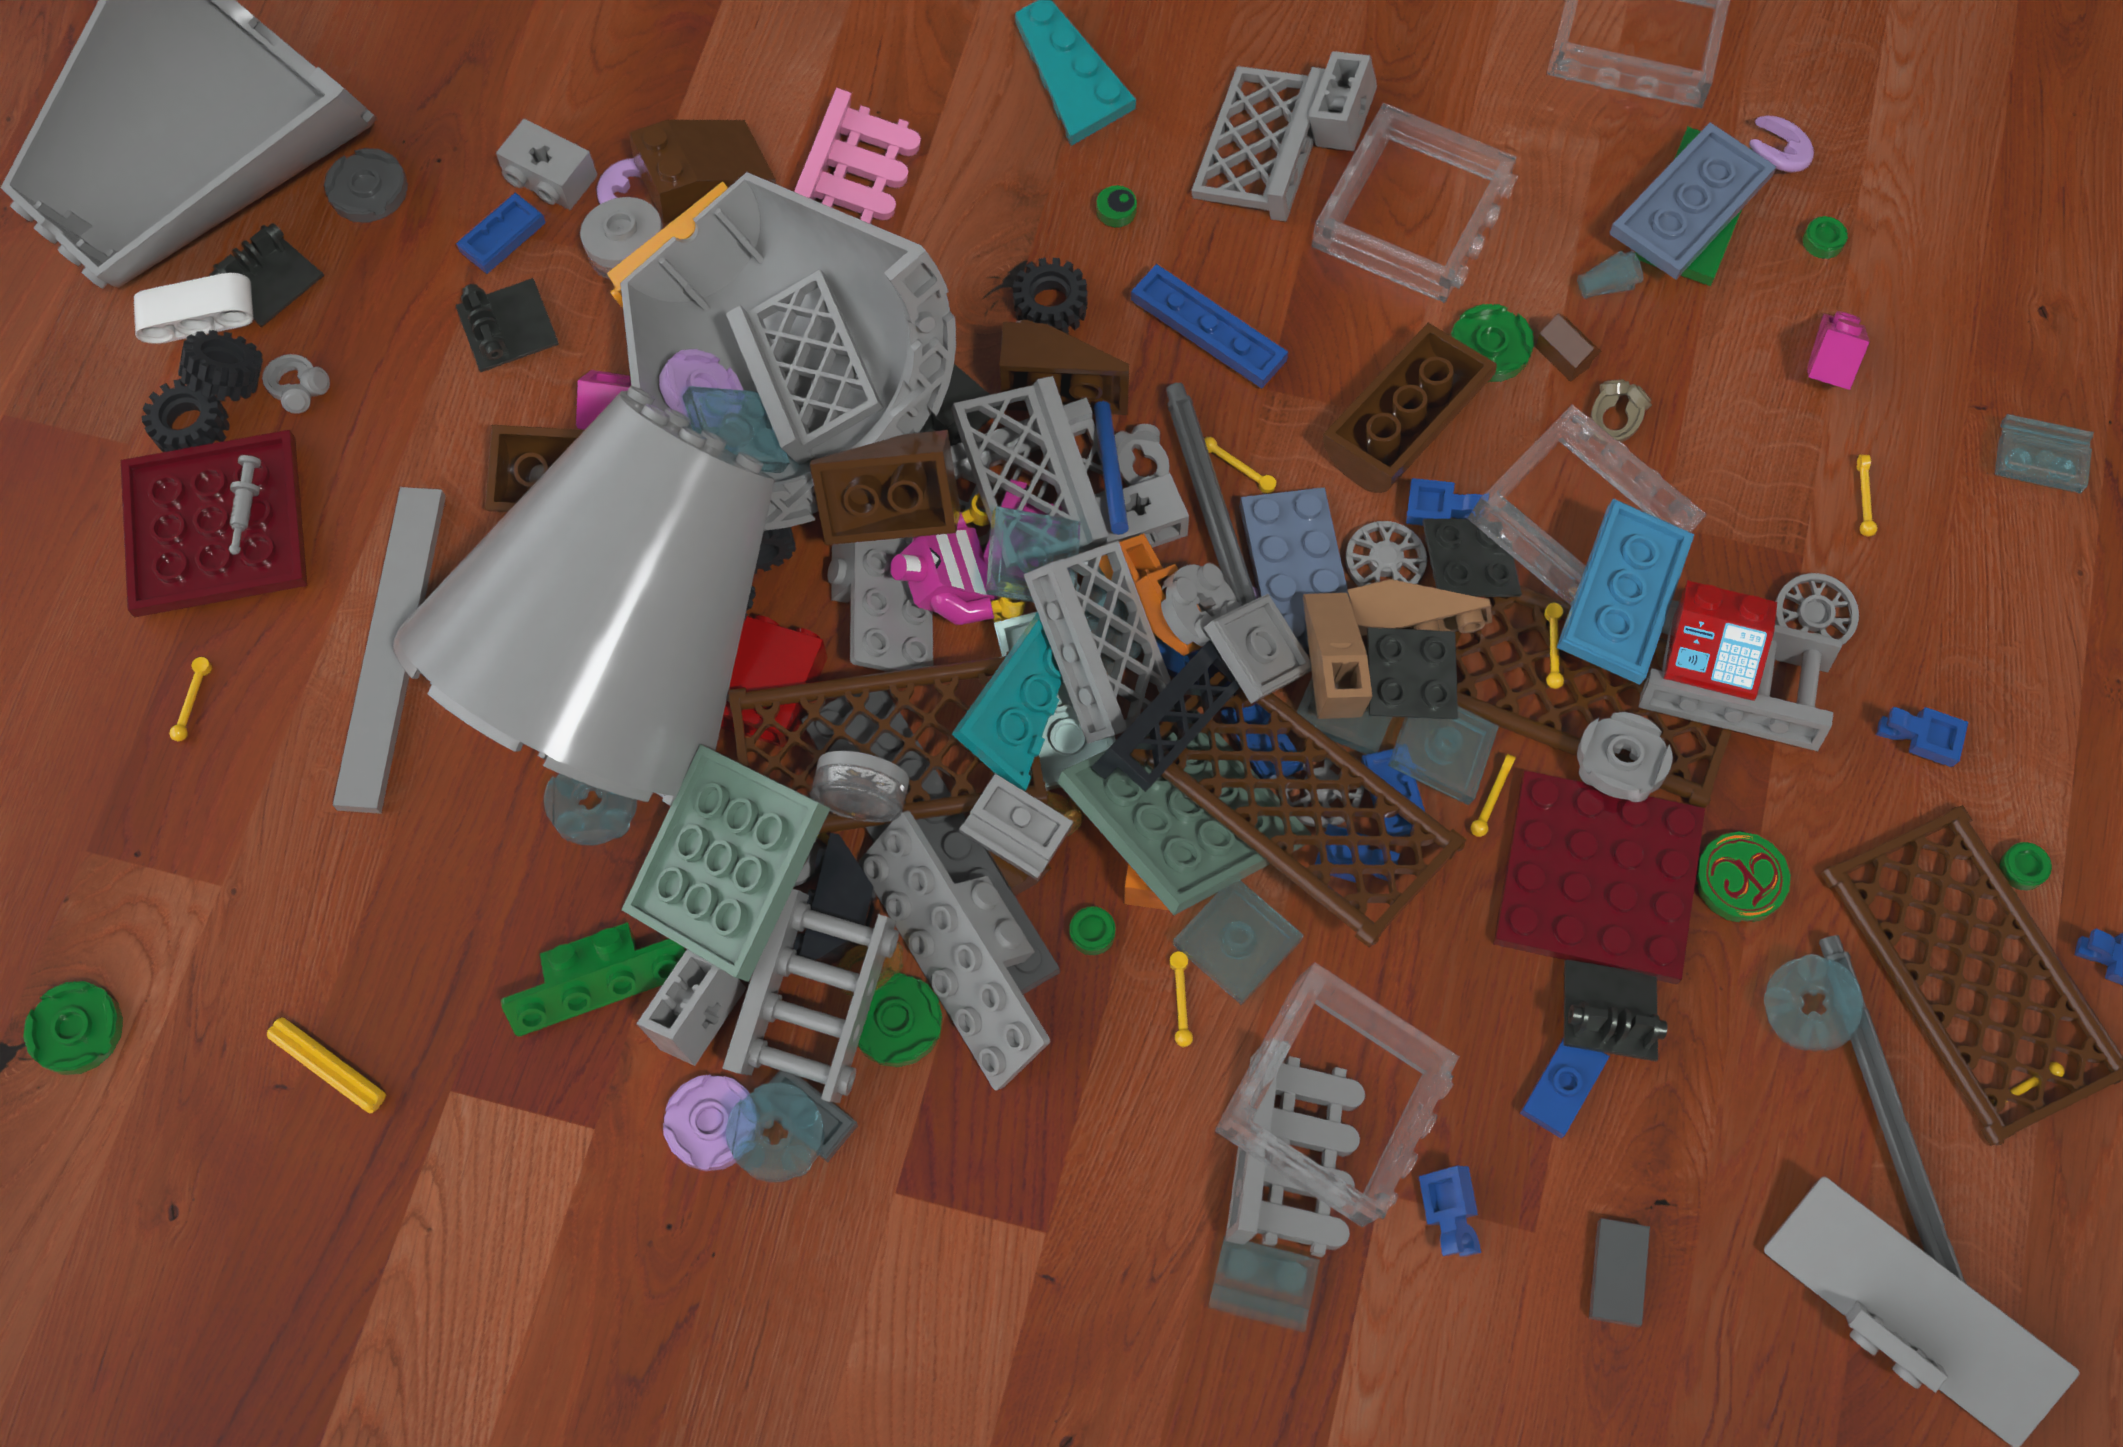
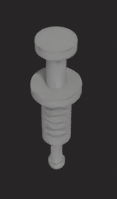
[229,455,261,555]

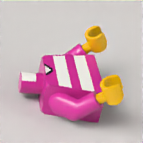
[890,493,1026,625]

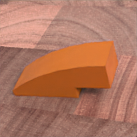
[1099,534,1203,656]

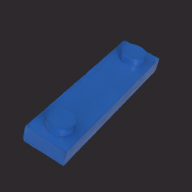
[1131,264,1288,389]

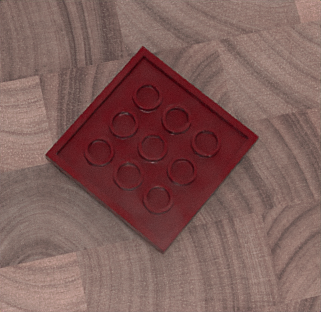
[120,430,307,618]
[1493,770,1705,985]

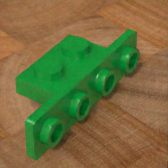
[501,922,686,1036]

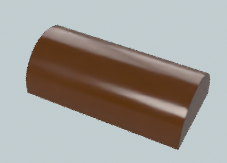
[1323,323,1497,493]
[485,425,584,513]

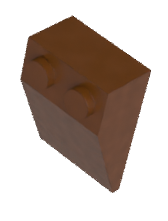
[629,120,776,223]
[1000,320,1129,415]
[810,430,961,545]

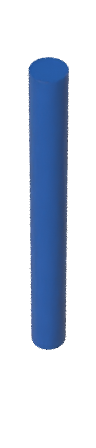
[1094,401,1129,535]

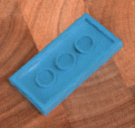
[1556,498,1694,685]

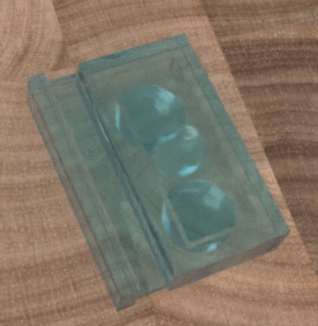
[1994,414,2094,493]
[1208,1236,1320,1333]

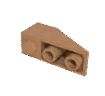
[1348,579,1492,646]
[1303,593,1372,719]

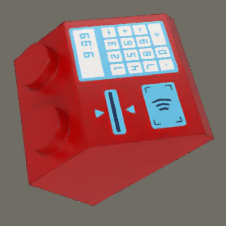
[1664,580,1777,701]

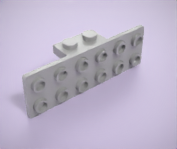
[828,537,933,672]
[859,811,1050,1090]
[1764,1176,2079,1447]

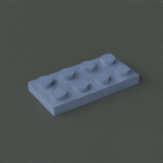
[1609,122,1777,280]
[1239,487,1351,655]

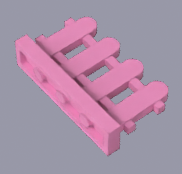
[794,88,920,224]

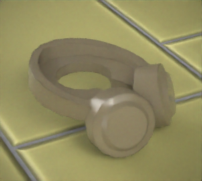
[1590,379,1652,443]

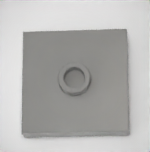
[1203,594,1312,704]

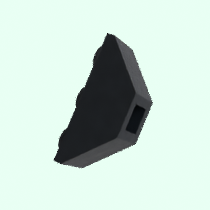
[793,833,877,965]

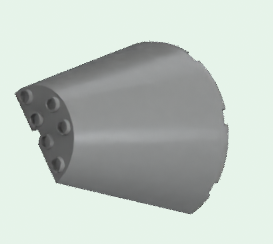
[1,0,378,289]
[620,172,956,531]
[393,386,775,806]

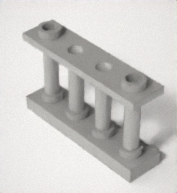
[1639,600,1842,751]
[722,889,899,1103]

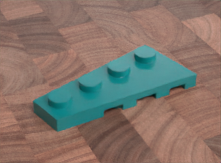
[1015,0,1136,146]
[952,612,1063,791]

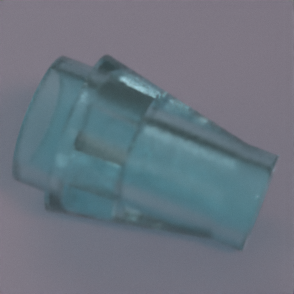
[1577,251,1643,299]

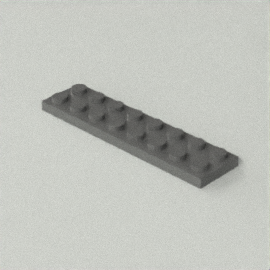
[800,691,1060,994]

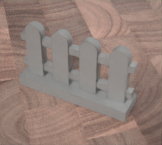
[1225,1043,1365,1257]

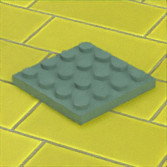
[1058,710,1311,915]
[621,744,831,982]

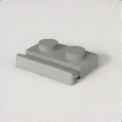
[959,774,1073,881]

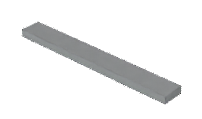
[333,487,446,814]

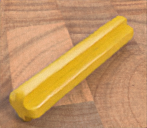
[267,1017,386,1113]

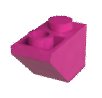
[1807,311,1870,390]

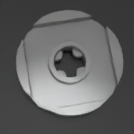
[1161,563,1242,646]
[1577,712,1673,802]

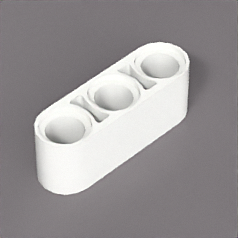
[134,273,253,344]

